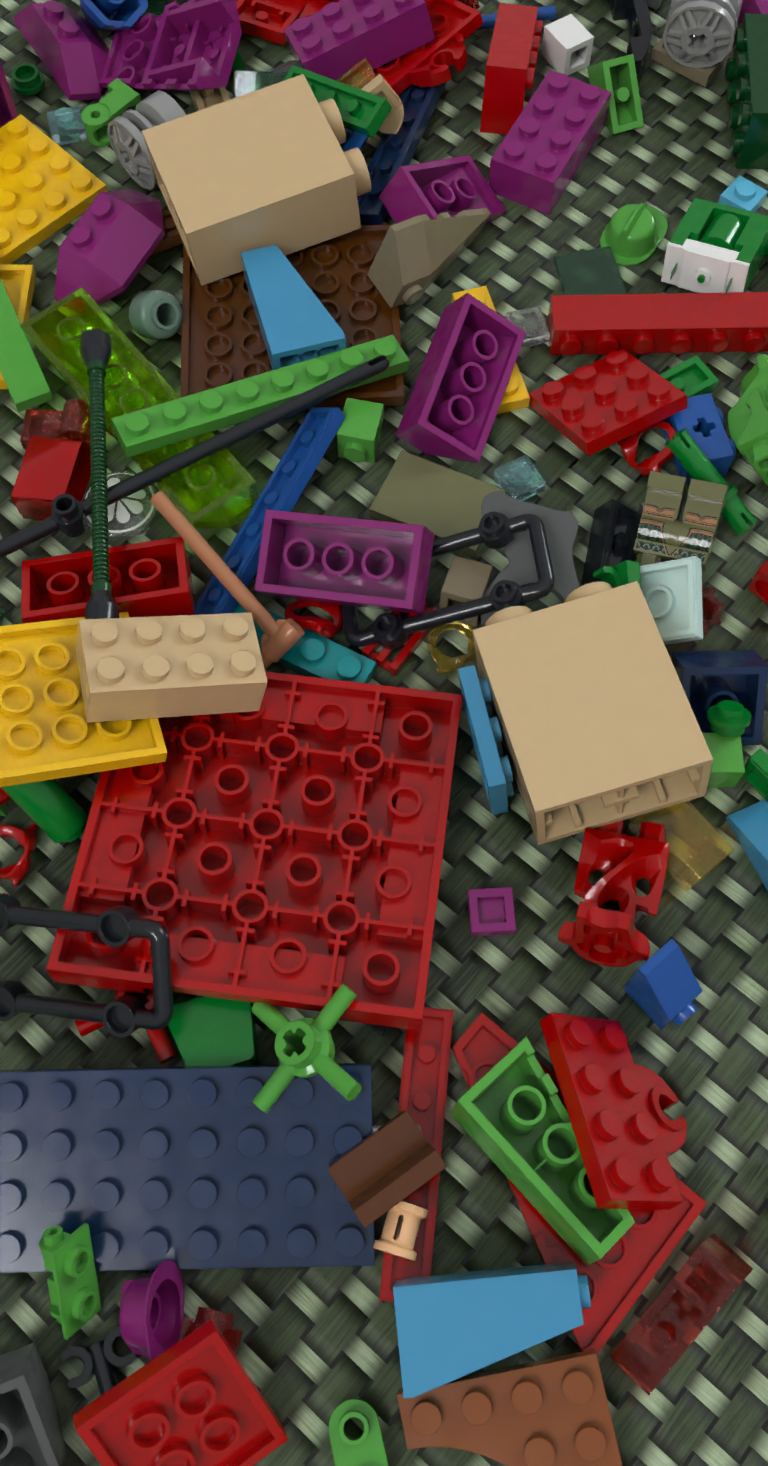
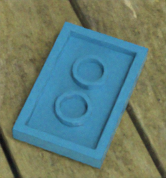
[458,665,514,815]

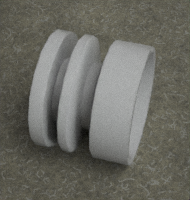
[663,0,743,68]
[107,90,186,190]

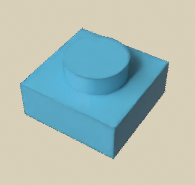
[718,175,768,213]

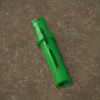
[665,428,757,535]

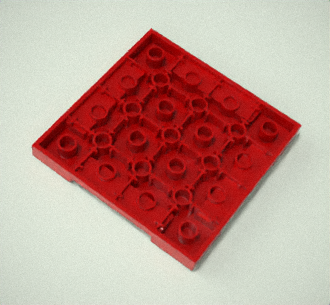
[46,671,462,1031]

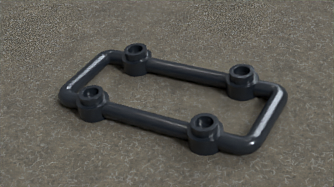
[341,512,555,649]
[0,893,174,1038]

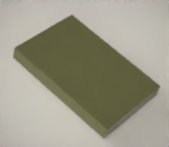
[369,450,506,557]

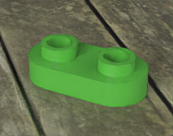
[328,1398,389,1466]

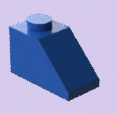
[623,939,702,1030]

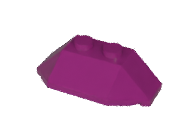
[14,1,110,101]
[54,190,165,314]

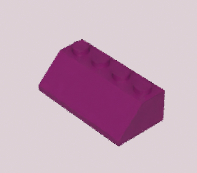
[396,293,526,463]

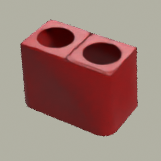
[11,435,91,520]

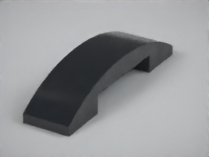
[608,0,651,84]

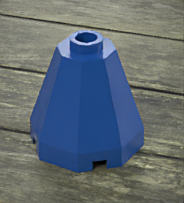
[80,0,148,31]

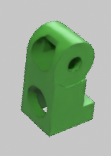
[81,78,141,147]

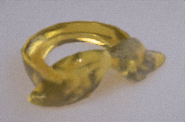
[427,621,477,674]

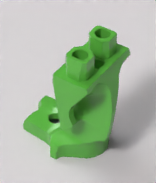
[728,354,768,486]

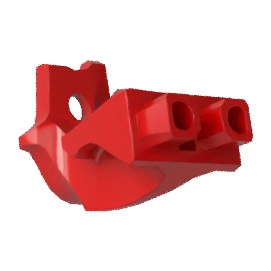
[558,820,670,967]

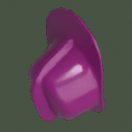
[119,1260,187,1362]

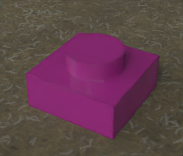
[467,887,516,937]

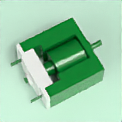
[661,198,768,295]

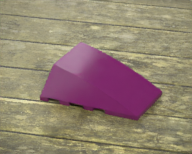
[99,0,242,92]

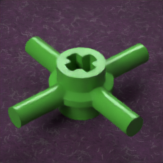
[252,983,362,1113]

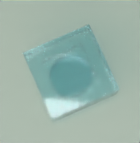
[46,105,87,145]
[492,454,546,501]

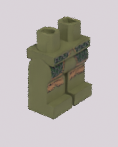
[633,471,728,571]

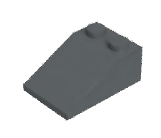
[0,1342,70,1466]

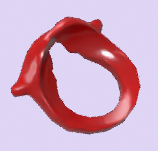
[617,420,676,476]
[284,600,343,638]
[0,824,37,887]

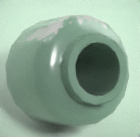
[129,290,183,339]

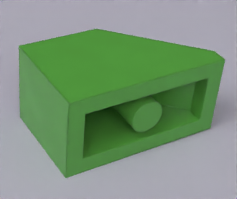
[587,54,644,135]

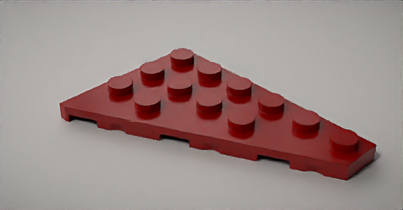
[452,1012,707,1354]

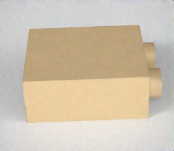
[142,74,371,286]
[472,581,713,845]

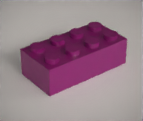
[284,0,435,84]
[489,70,611,215]
[255,509,435,614]

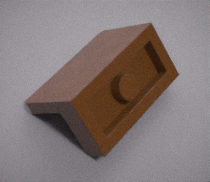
[327,1111,447,1228]

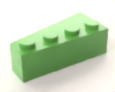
[450,1036,635,1266]

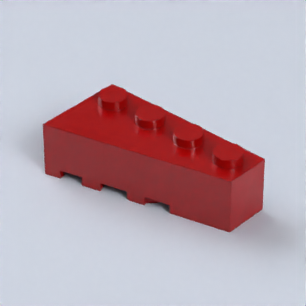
[480,3,543,135]

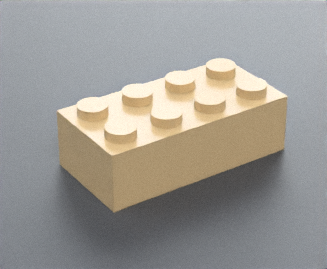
[76,612,268,723]

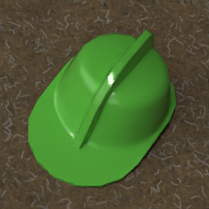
[600,203,668,266]

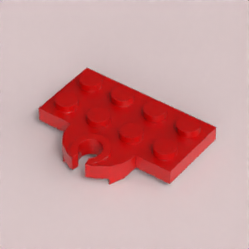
[348,0,483,96]
[540,1013,687,1210]

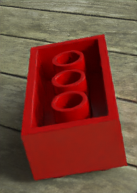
[21,536,196,623]

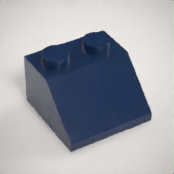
[672,650,768,745]

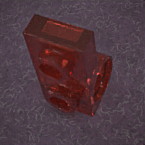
[20,399,91,452]

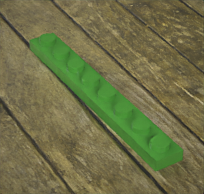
[111,334,410,458]

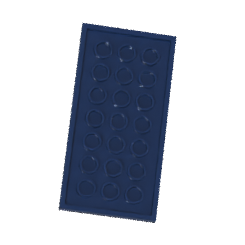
[0,1063,375,1273]

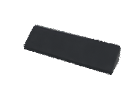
[581,499,642,586]

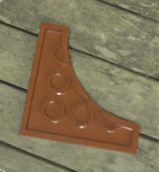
[397,1349,622,1466]

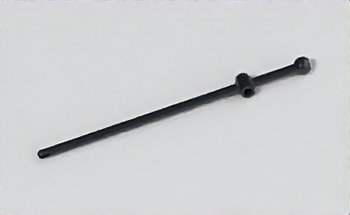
[0,355,390,559]

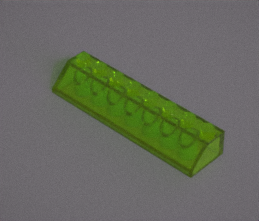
[20,287,259,528]

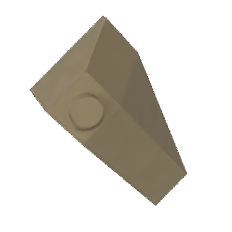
[367,208,491,308]

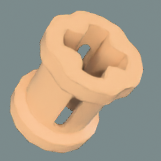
[373,1201,428,1261]

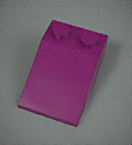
[379,155,506,225]

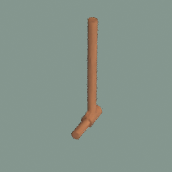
[150,491,305,670]

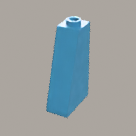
[241,245,346,370]
[393,1262,591,1398]

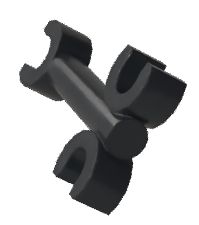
[60,1326,140,1395]

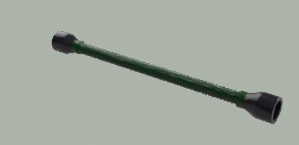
[80,329,119,619]

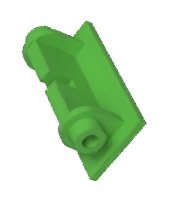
[39,1223,102,1340]

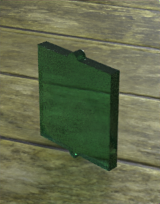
[553,246,627,295]

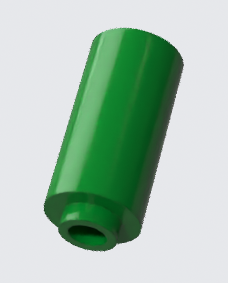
[1,779,87,843]

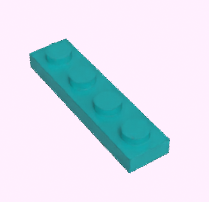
[233,603,377,684]

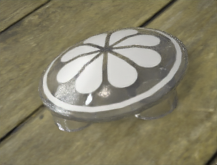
[82,471,157,537]

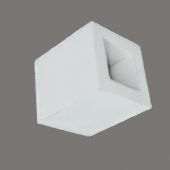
[541,14,594,76]

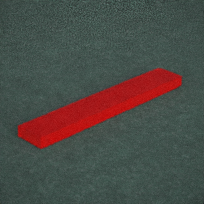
[379,1007,454,1302]

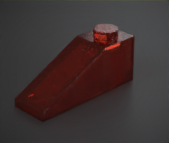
[610,1233,753,1395]

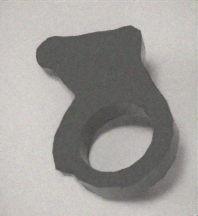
[481,491,580,626]

